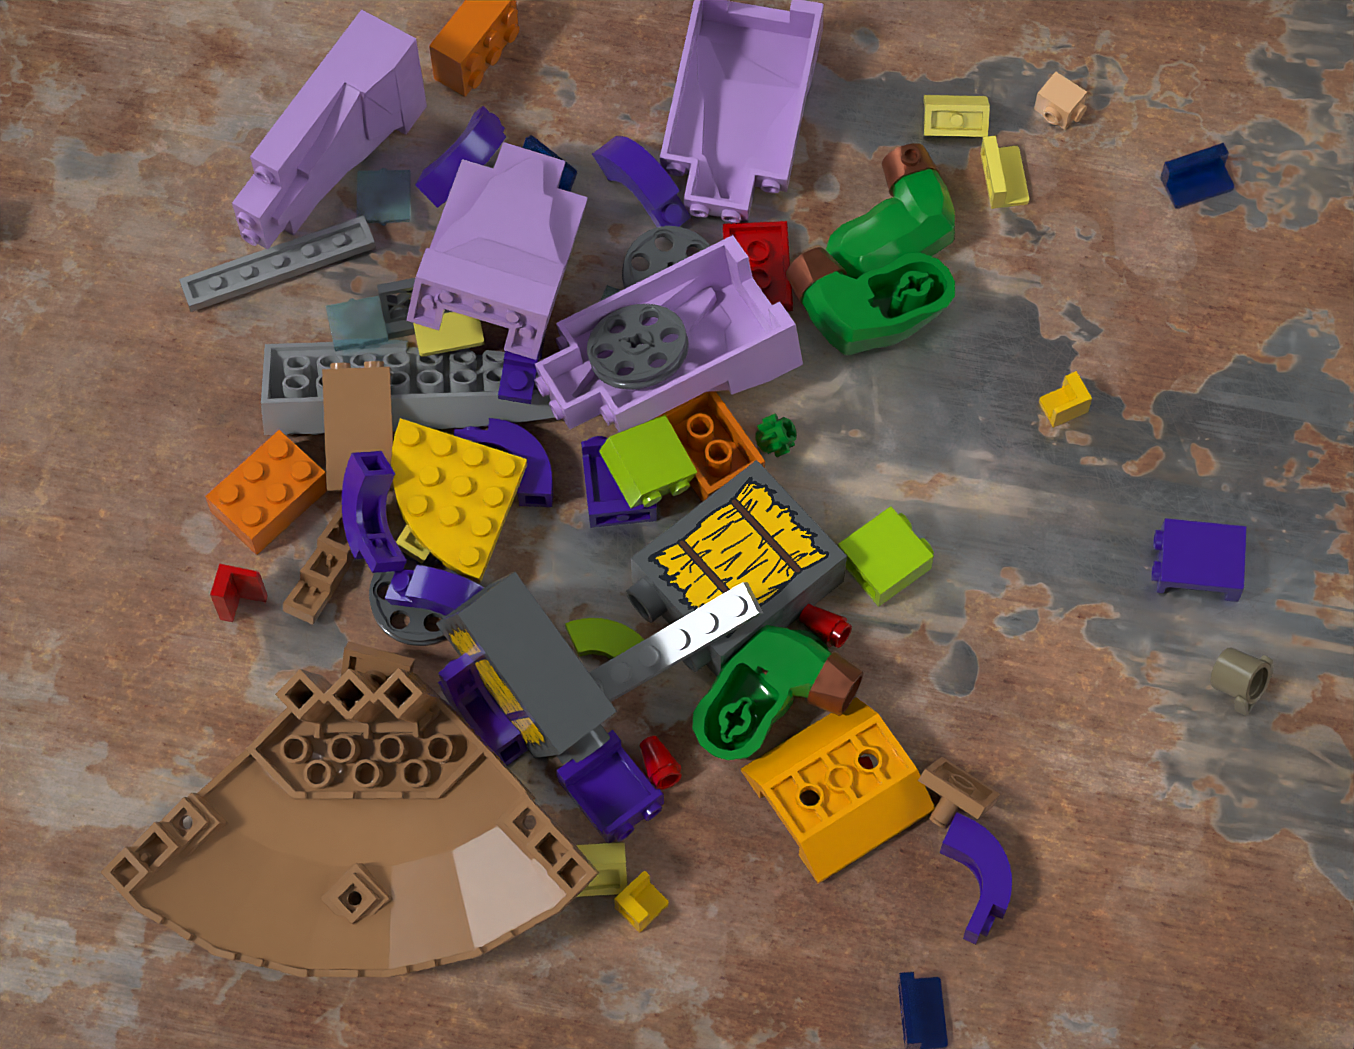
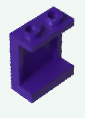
[581,436,657,528]
[1151,518,1247,602]
[557,730,664,843]

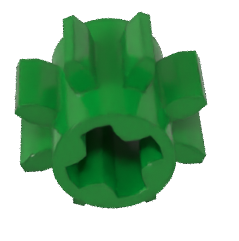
[755,413,797,458]

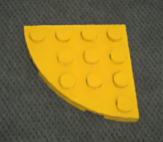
[391,418,527,583]

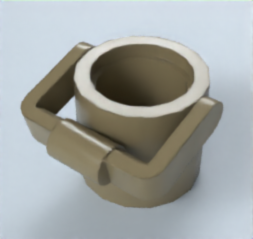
[1211,647,1274,716]

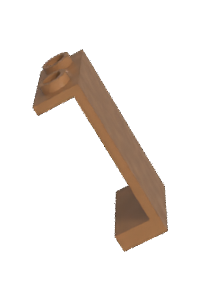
[322,361,394,492]

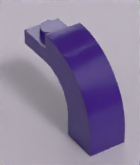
[415,106,506,208]
[592,136,691,227]
[498,328,547,404]
[454,418,553,507]
[342,451,407,573]
[385,565,484,616]
[438,653,528,766]
[940,812,1012,945]

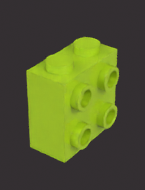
[599,415,697,509]
[837,506,934,607]

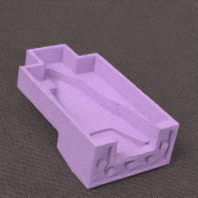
[660,0,824,223]
[232,10,427,249]
[406,142,588,360]
[534,235,803,433]

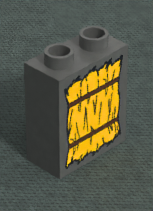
[626,460,847,676]
[436,572,617,764]

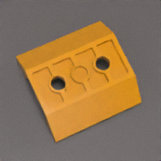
[741,697,935,884]

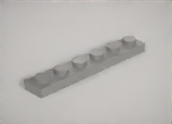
[179,215,376,312]
[589,582,763,702]

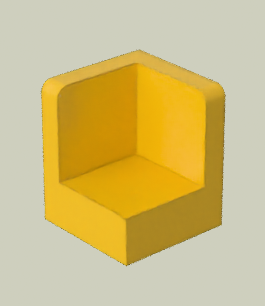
[1039,371,1092,428]
[614,871,669,933]

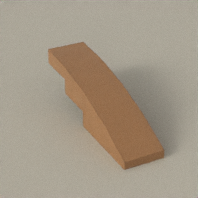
[283,505,354,625]

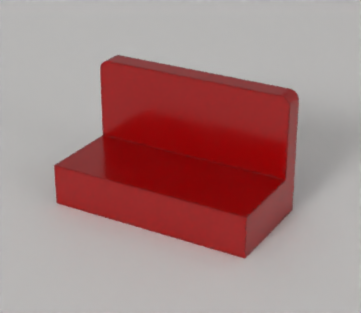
[210,563,268,622]

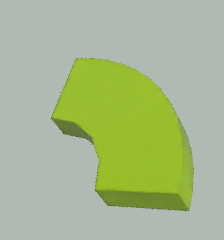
[565,618,644,659]

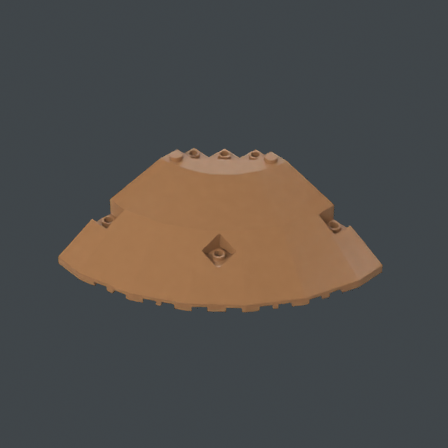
[101,668,599,977]

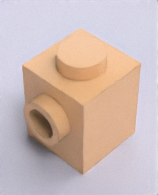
[1034,72,1087,130]

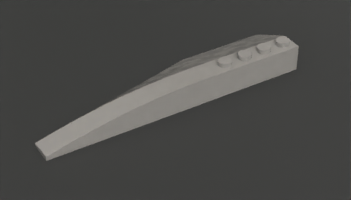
[261,340,555,435]

